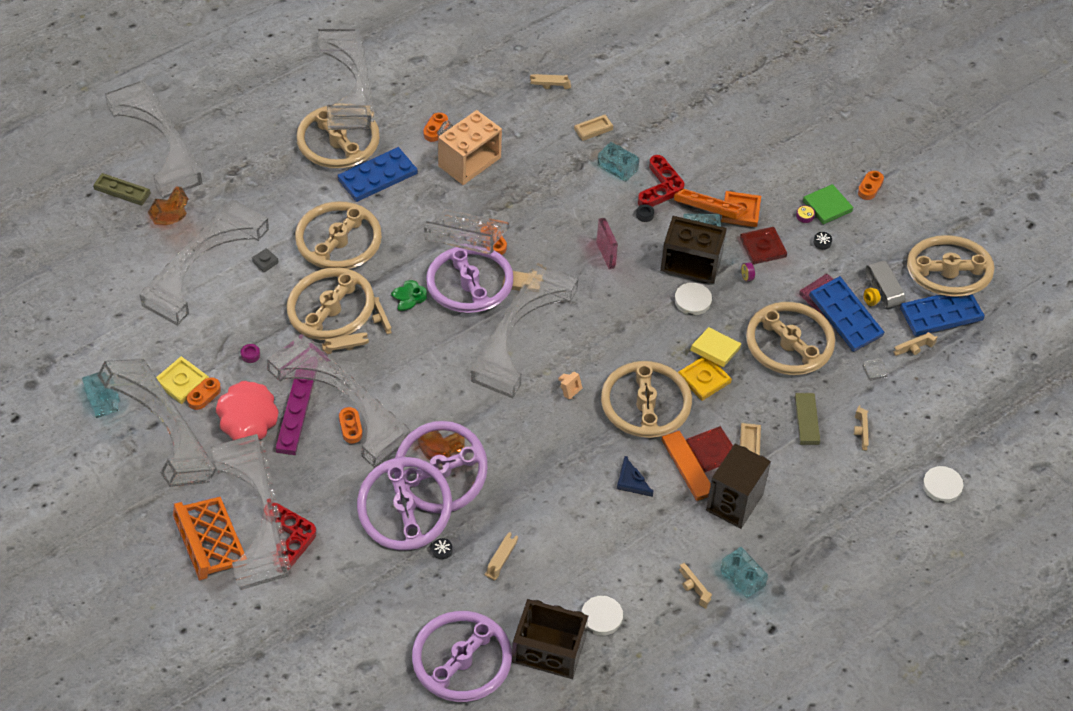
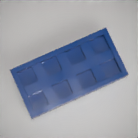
[338,147,418,202]
[809,276,885,352]
[900,294,985,336]

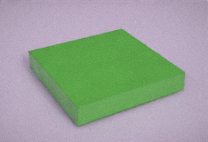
[803,184,854,225]

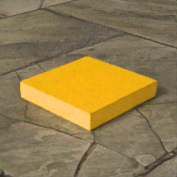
[678,357,732,401]

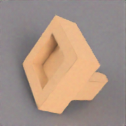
[558,372,583,400]

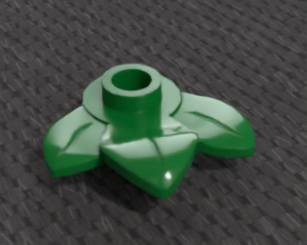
[391,280,427,311]

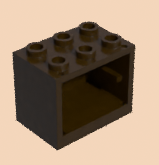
[660,216,727,284]
[706,443,771,529]
[512,599,589,679]

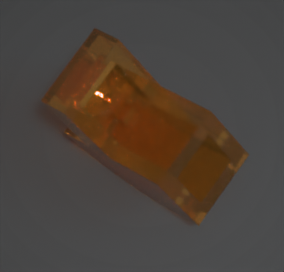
[148,186,189,225]
[418,431,465,460]

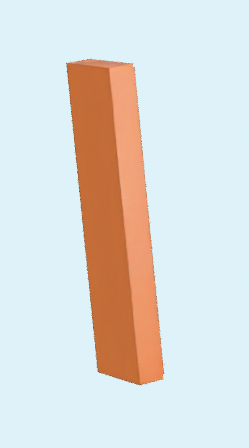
[674,189,746,220]
[662,430,711,501]

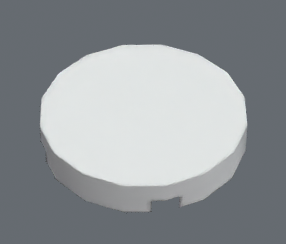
[675,283,712,315]
[923,466,964,503]
[582,596,623,636]

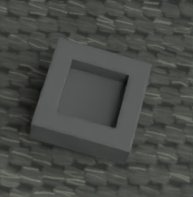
[252,248,279,272]

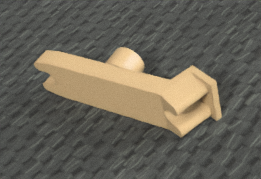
[530,74,571,89]
[372,297,392,334]
[893,332,938,356]
[322,333,369,354]
[854,405,869,450]
[485,532,518,580]
[679,563,712,609]

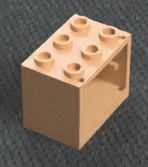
[438,110,502,185]

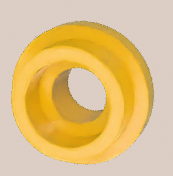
[863,288,881,306]

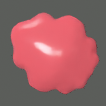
[216,381,279,445]

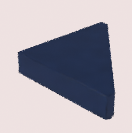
[617,456,654,497]

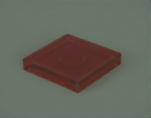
[740,227,787,265]
[686,426,733,473]

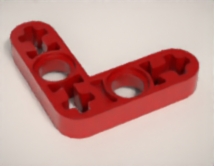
[638,155,685,207]
[264,503,316,572]

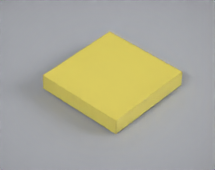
[690,327,741,367]
[153,356,209,404]

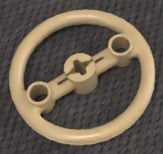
[297,104,380,168]
[295,201,382,269]
[907,235,995,297]
[287,268,375,340]
[746,302,835,375]
[601,361,692,438]

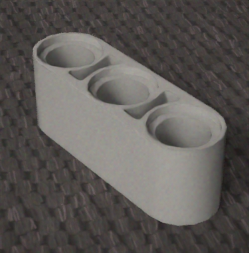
[865,261,905,308]

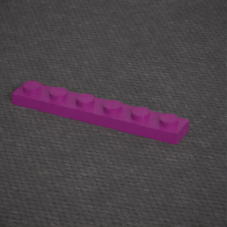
[276,354,320,455]

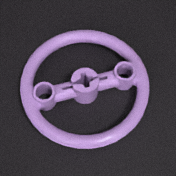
[426,245,513,313]
[394,421,488,513]
[357,457,452,550]
[412,611,512,702]

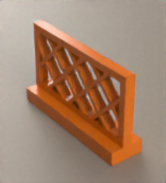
[173,497,248,580]

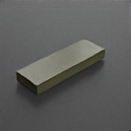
[93,173,151,206]
[795,393,820,445]

